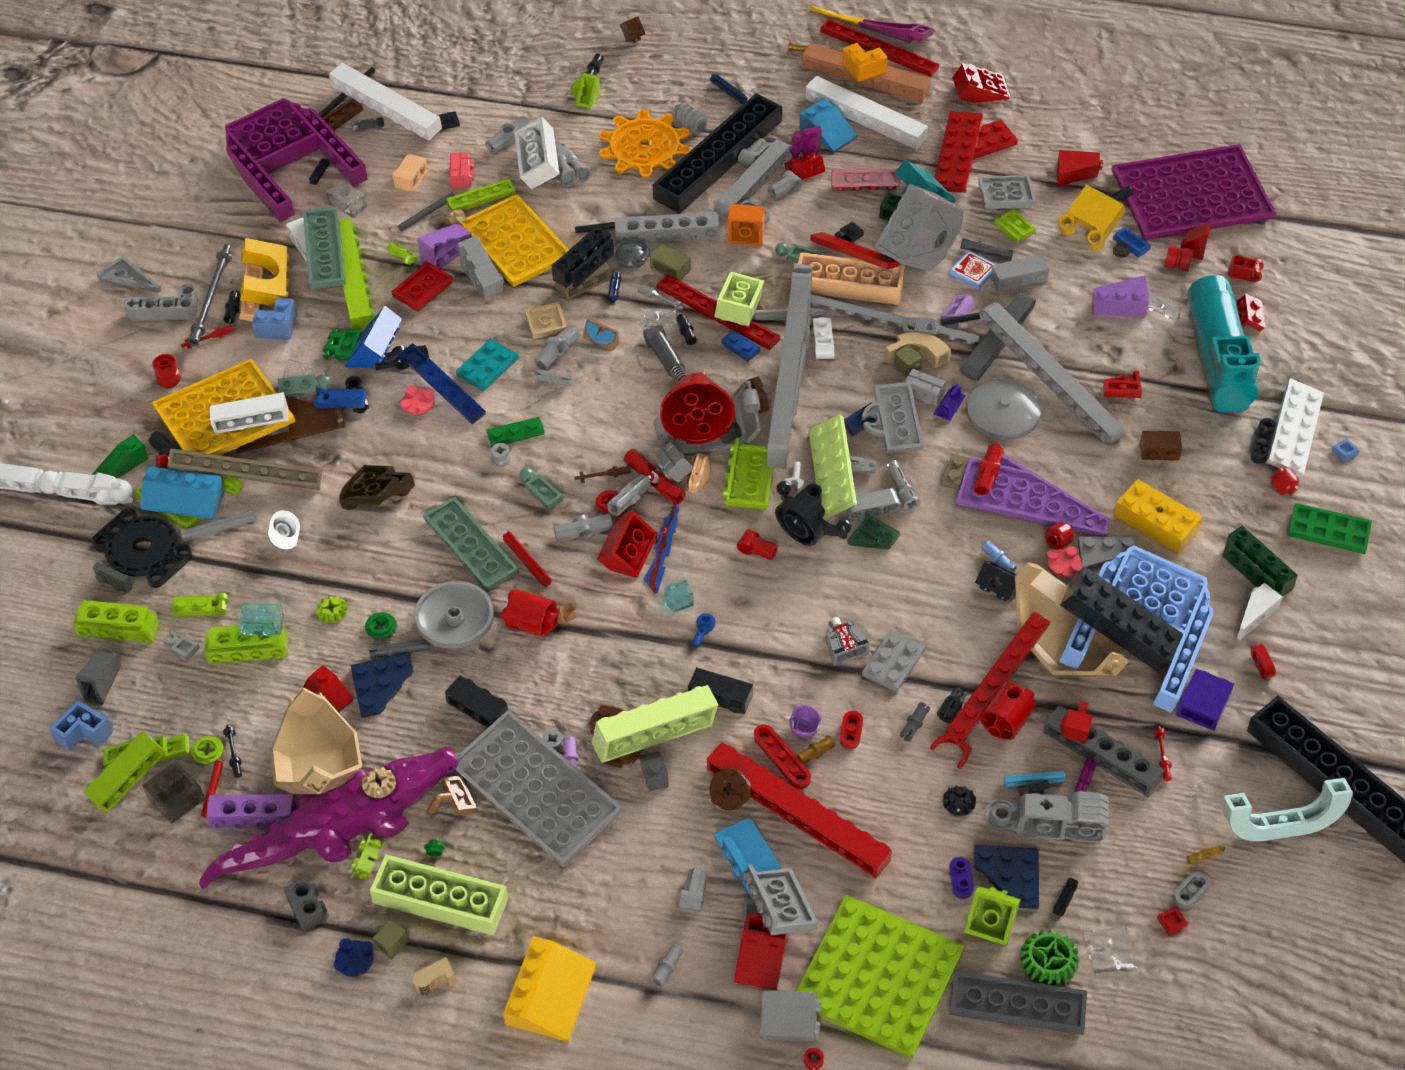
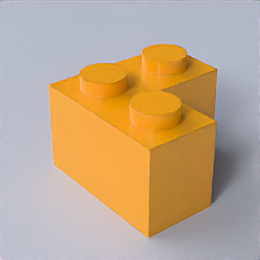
[842,43,888,82]

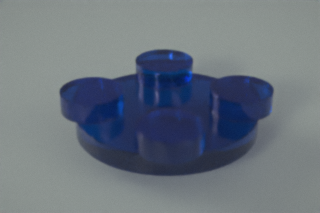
[334,938,374,977]

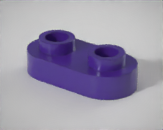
[949,857,974,899]

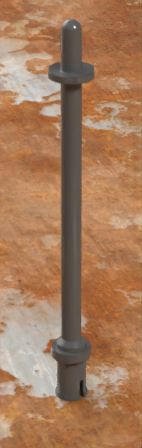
[188,244,232,346]

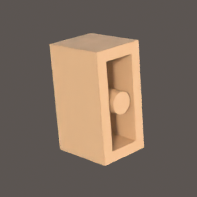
[392,154,428,193]

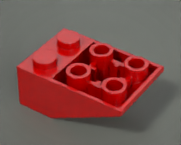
[952,63,1010,103]
[734,912,789,991]

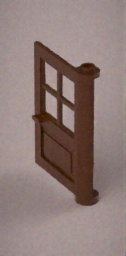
[231,375,345,454]

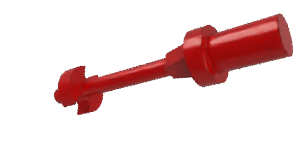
[181,325,233,349]
[1154,726,1172,782]

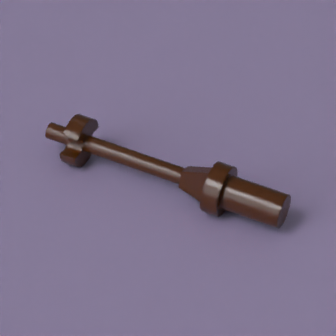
[574,466,631,483]

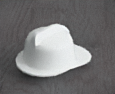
[268,510,300,549]

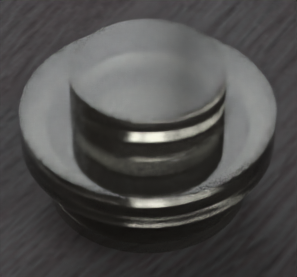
[1113,242,1130,258]

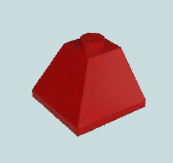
[303,665,353,713]

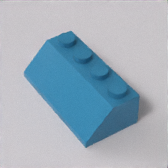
[140,466,225,520]

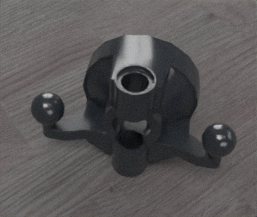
[775,481,852,546]

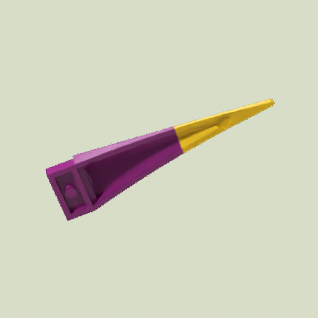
[810,6,935,43]

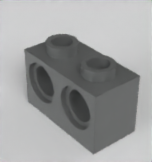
[283,877,327,932]

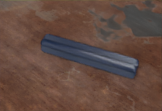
[710,74,748,104]

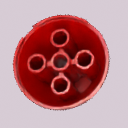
[660,372,735,445]

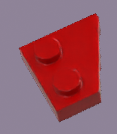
[1103,371,1142,398]

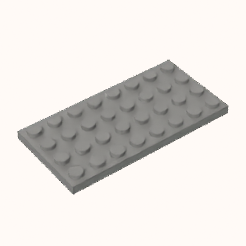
[454,710,623,868]

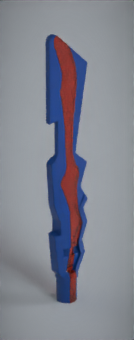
[644,506,679,594]

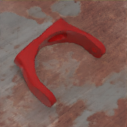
[930,732,972,769]

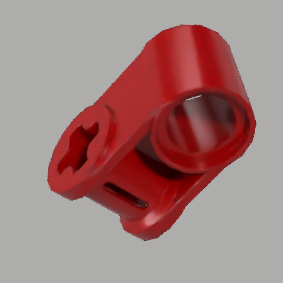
[1228,255,1264,282]

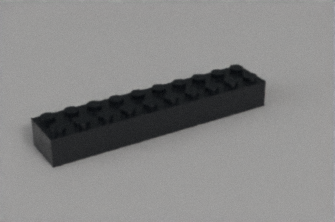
[652,93,783,214]
[1247,695,1405,863]

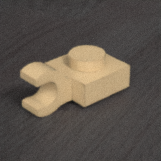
[443,209,466,225]

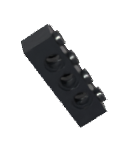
[551,226,614,288]

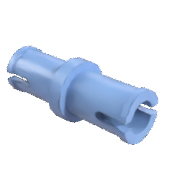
[982,541,1017,573]

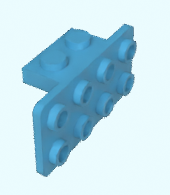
[715,818,782,899]

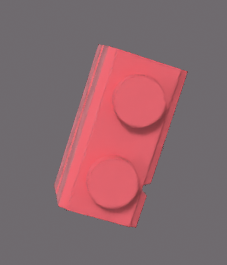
[449,152,474,189]

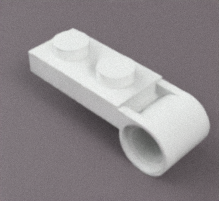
[813,317,834,359]

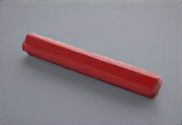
[503,532,552,587]

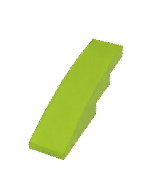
[103,734,189,767]

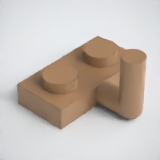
[428,776,477,815]

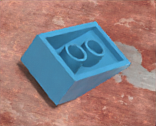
[799,98,858,153]

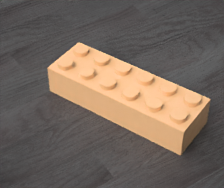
[798,253,905,305]

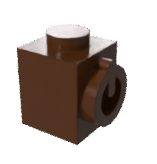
[619,16,646,43]

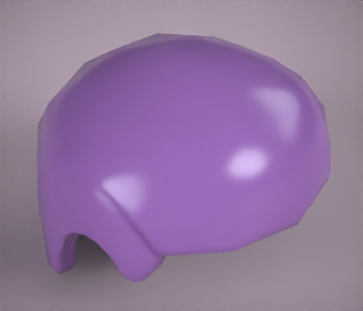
[789,705,821,738]

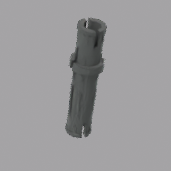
[960,238,1014,261]
[369,639,430,659]

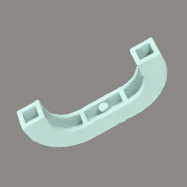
[1222,778,1353,841]

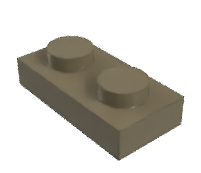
[941,453,969,490]

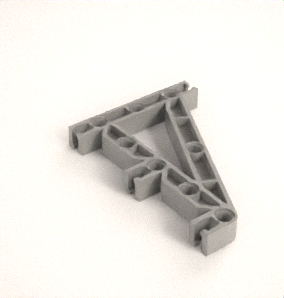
[767,263,813,469]

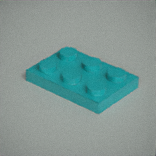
[456,338,519,391]

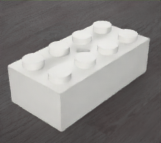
[514,117,559,190]

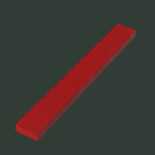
[820,19,939,77]
[656,274,780,351]

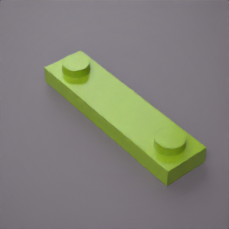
[446,178,516,211]

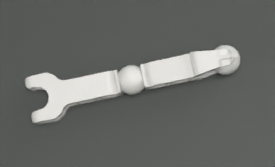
[0,462,133,505]

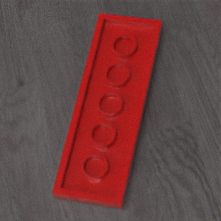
[934,111,983,193]

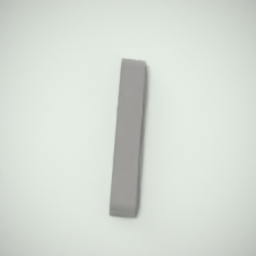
[714,139,792,218]

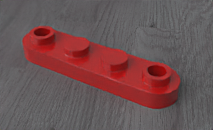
[754,724,811,789]

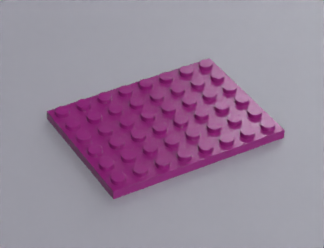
[1111,144,1277,240]

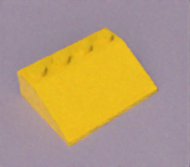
[503,936,597,1042]

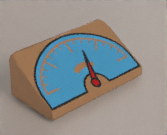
[583,318,619,351]

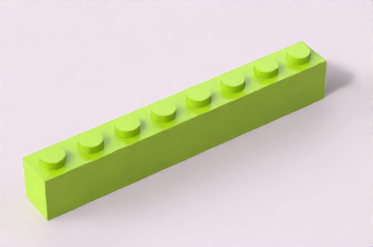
[339,218,375,330]

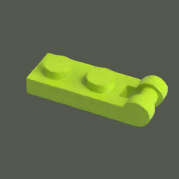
[172,593,228,617]

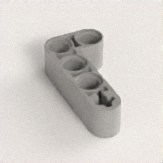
[124,283,198,321]

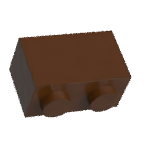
[1140,431,1182,461]

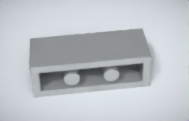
[991,254,1049,292]

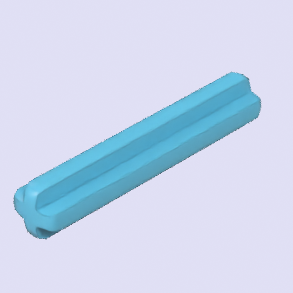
[1004,771,1066,788]

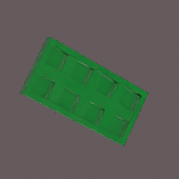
[1288,503,1372,554]

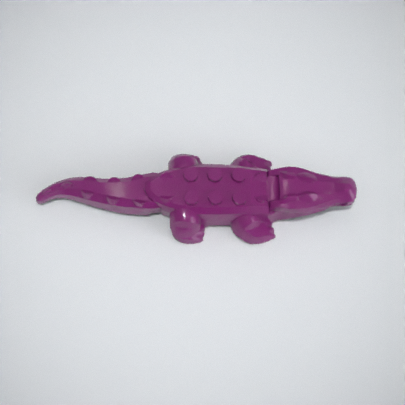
[199,747,458,889]

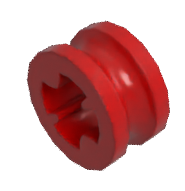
[804,1048,824,1070]

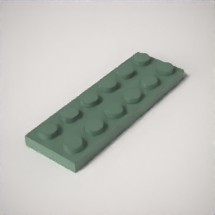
[303,206,346,289]
[423,497,519,592]

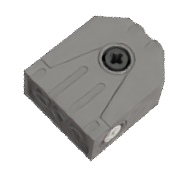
[874,184,964,272]

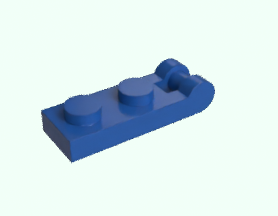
[314,387,367,408]

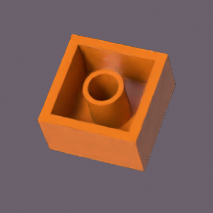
[728,204,765,246]

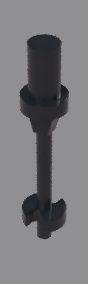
[223,724,242,778]

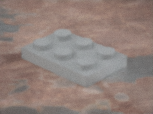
[862,629,926,693]

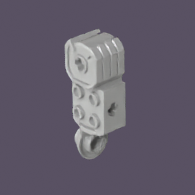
[984,791,1109,843]

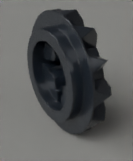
[943,785,976,816]

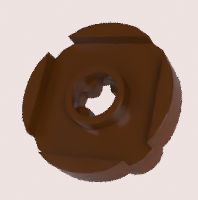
[747,376,769,414]
[710,768,751,810]

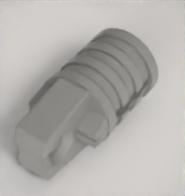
[849,455,876,474]

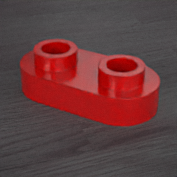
[840,711,863,749]

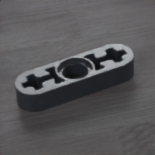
[1250,418,1276,464]

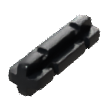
[352,117,384,131]
[309,158,330,185]
[1053,878,1079,917]

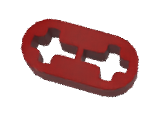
[1250,644,1276,679]

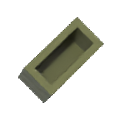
[650,244,691,281]

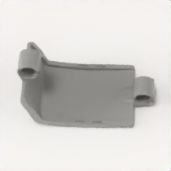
[654,381,761,456]

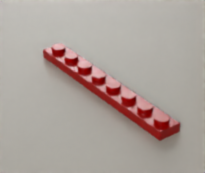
[946,611,1051,741]

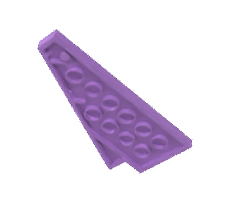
[956,455,1111,536]

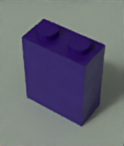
[1176,668,1234,731]

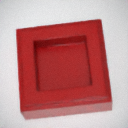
[1157,907,1188,936]

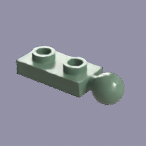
[775,243,826,263]
[278,374,332,397]
[519,468,563,510]

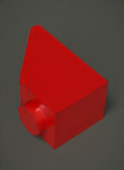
[1180,223,1211,260]

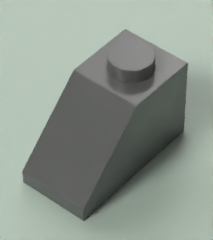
[639,751,669,792]

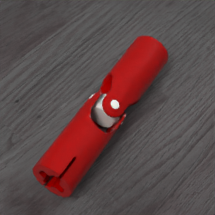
[624,449,686,505]

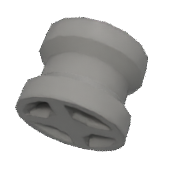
[491,443,510,467]
[542,730,563,753]

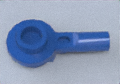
[692,614,716,648]

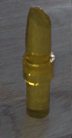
[1186,845,1226,864]

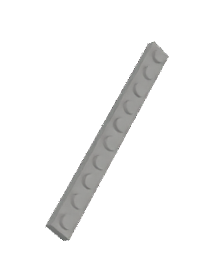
[811,294,982,345]

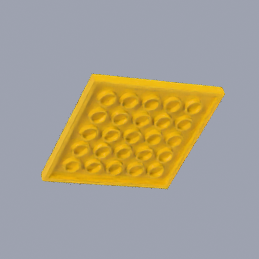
[152,358,296,456]

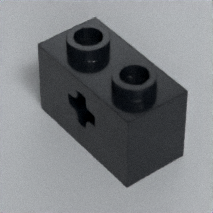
[975,561,1017,601]

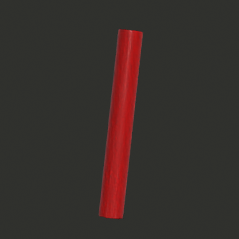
[201,761,223,818]

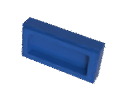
[1113,227,1151,258]

